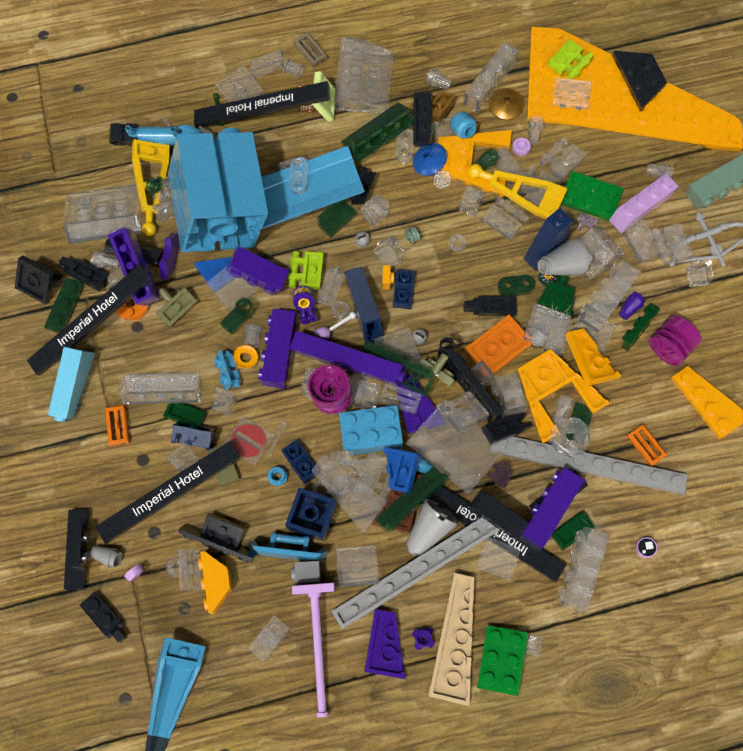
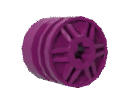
[648,315,702,367]
[308,365,353,414]

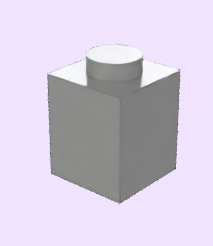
[291,561,321,585]

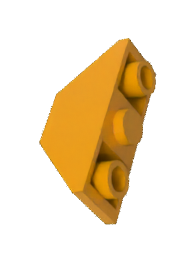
[198,551,233,615]

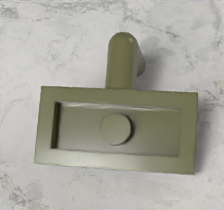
[156,287,197,326]
[418,353,456,387]

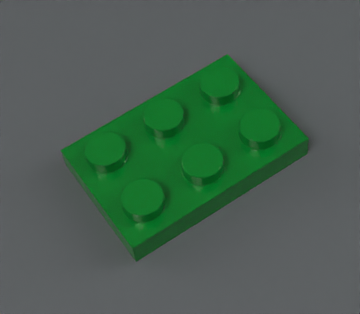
[561,171,624,222]
[477,625,529,697]

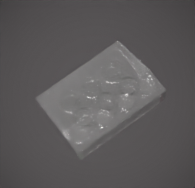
[334,37,394,114]
[63,184,142,244]
[407,399,506,495]

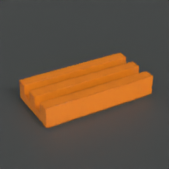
[105,405,130,447]
[626,424,667,467]

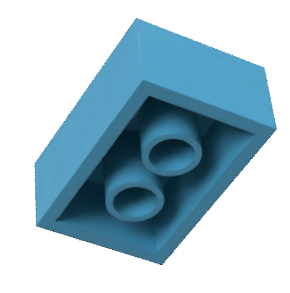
[339,405,403,456]

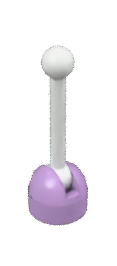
[315,312,356,340]

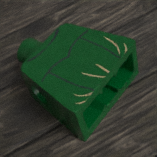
[534,275,574,322]

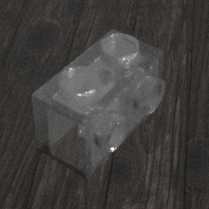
[491,372,528,418]

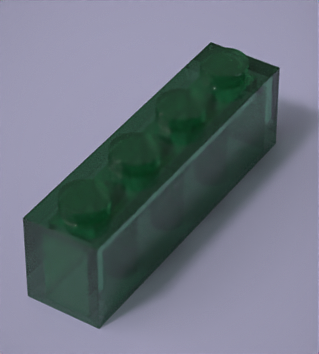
[341,103,413,162]

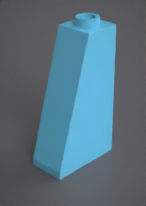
[48,347,95,422]

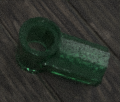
[220,298,255,335]

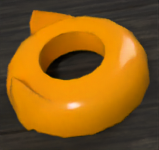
[233,345,258,369]

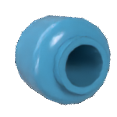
[450,111,477,139]

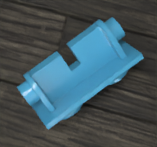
[214,349,241,392]

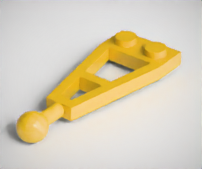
[132,139,169,236]
[468,164,567,219]

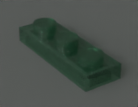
[44,278,85,333]

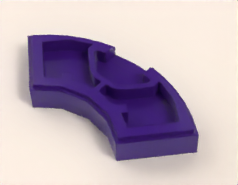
[159,233,178,280]

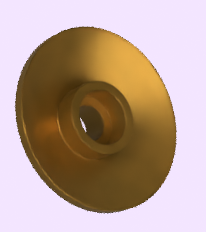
[489,88,524,120]

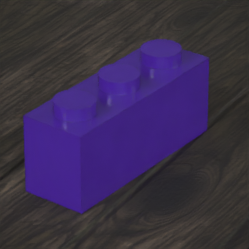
[226,246,289,295]

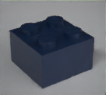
[285,488,338,542]

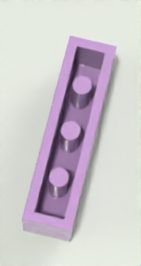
[609,174,679,234]

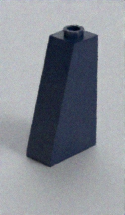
[524,208,573,271]
[344,266,384,345]

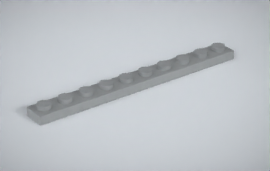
[489,437,688,495]
[331,504,504,630]

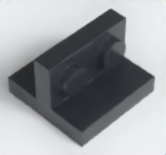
[14,255,64,305]

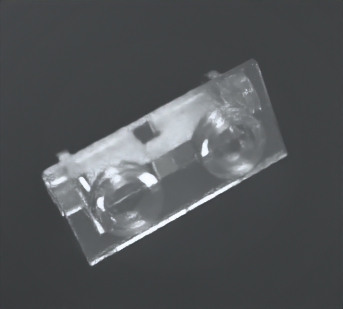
[315,267,345,308]

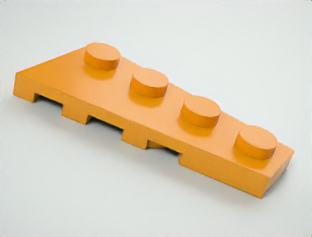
[671,366,743,440]

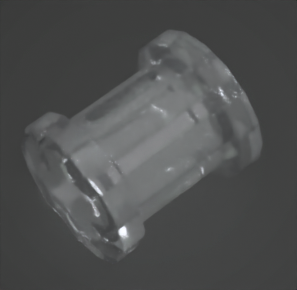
[282,58,305,79]
[243,324,262,348]

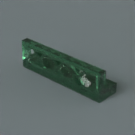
[363,340,437,397]
[375,466,448,535]

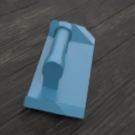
[249,532,328,561]

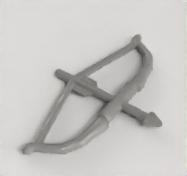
[669,212,743,267]

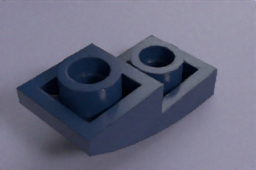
[392,269,415,309]
[281,440,320,485]

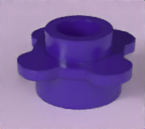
[412,627,435,650]

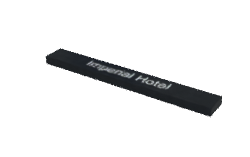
[194,81,330,128]
[27,264,153,376]
[95,441,241,544]
[419,479,566,583]

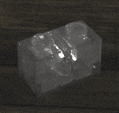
[247,615,291,663]

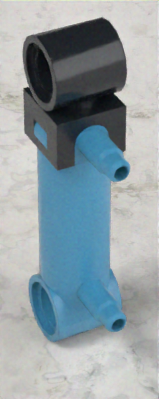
[109,123,196,146]

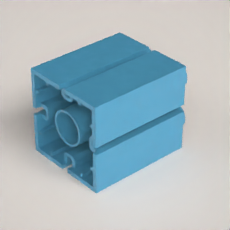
[168,128,268,252]

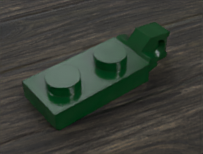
[622,303,660,351]

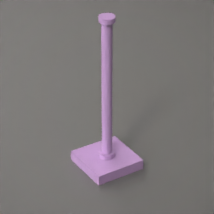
[292,583,336,717]

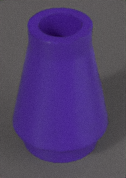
[618,292,645,320]

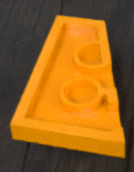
[565,328,621,386]

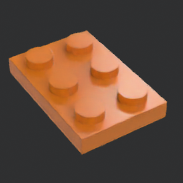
[465,315,534,378]

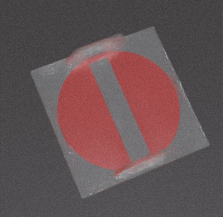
[222,416,275,466]

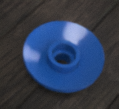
[413,143,447,176]

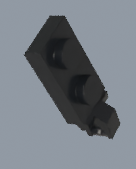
[59,256,110,292]
[463,296,516,316]
[79,591,127,643]

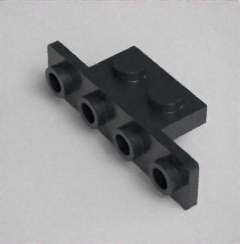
[64,509,90,590]
[178,513,257,562]

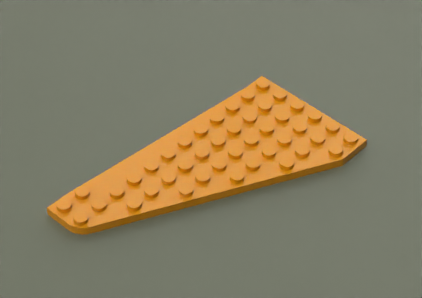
[527,27,743,152]

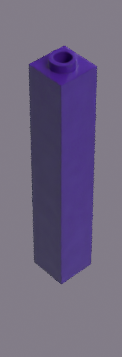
[289,331,406,387]

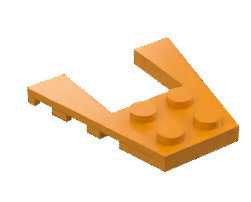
[437,130,512,197]
[518,349,609,443]

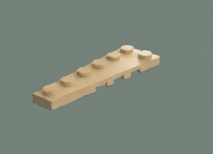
[428,573,474,706]

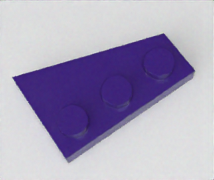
[364,609,405,679]

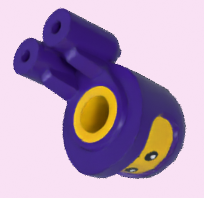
[293,286,317,325]

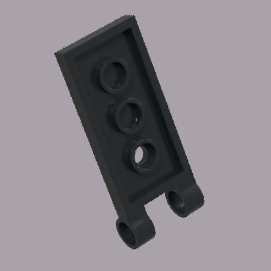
[437,337,503,423]

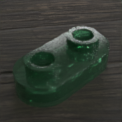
[497,275,535,296]

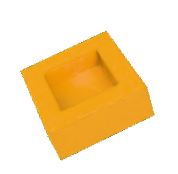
[382,265,394,290]

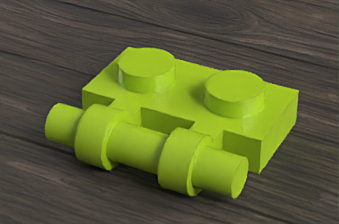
[547,39,593,81]
[288,251,324,290]

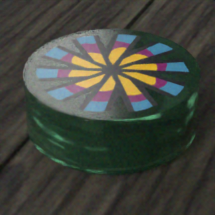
[538,273,558,286]

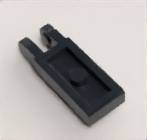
[481,412,533,445]

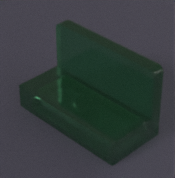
[317,199,357,238]

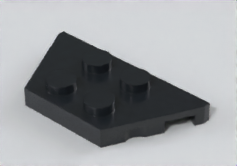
[612,51,667,111]

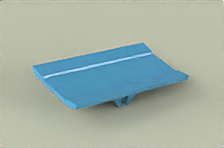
[261,146,364,229]

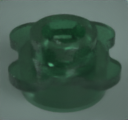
[146,176,163,196]

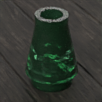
[473,147,500,170]

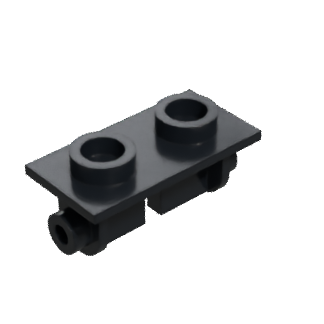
[349,167,376,205]

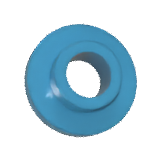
[268,466,287,486]

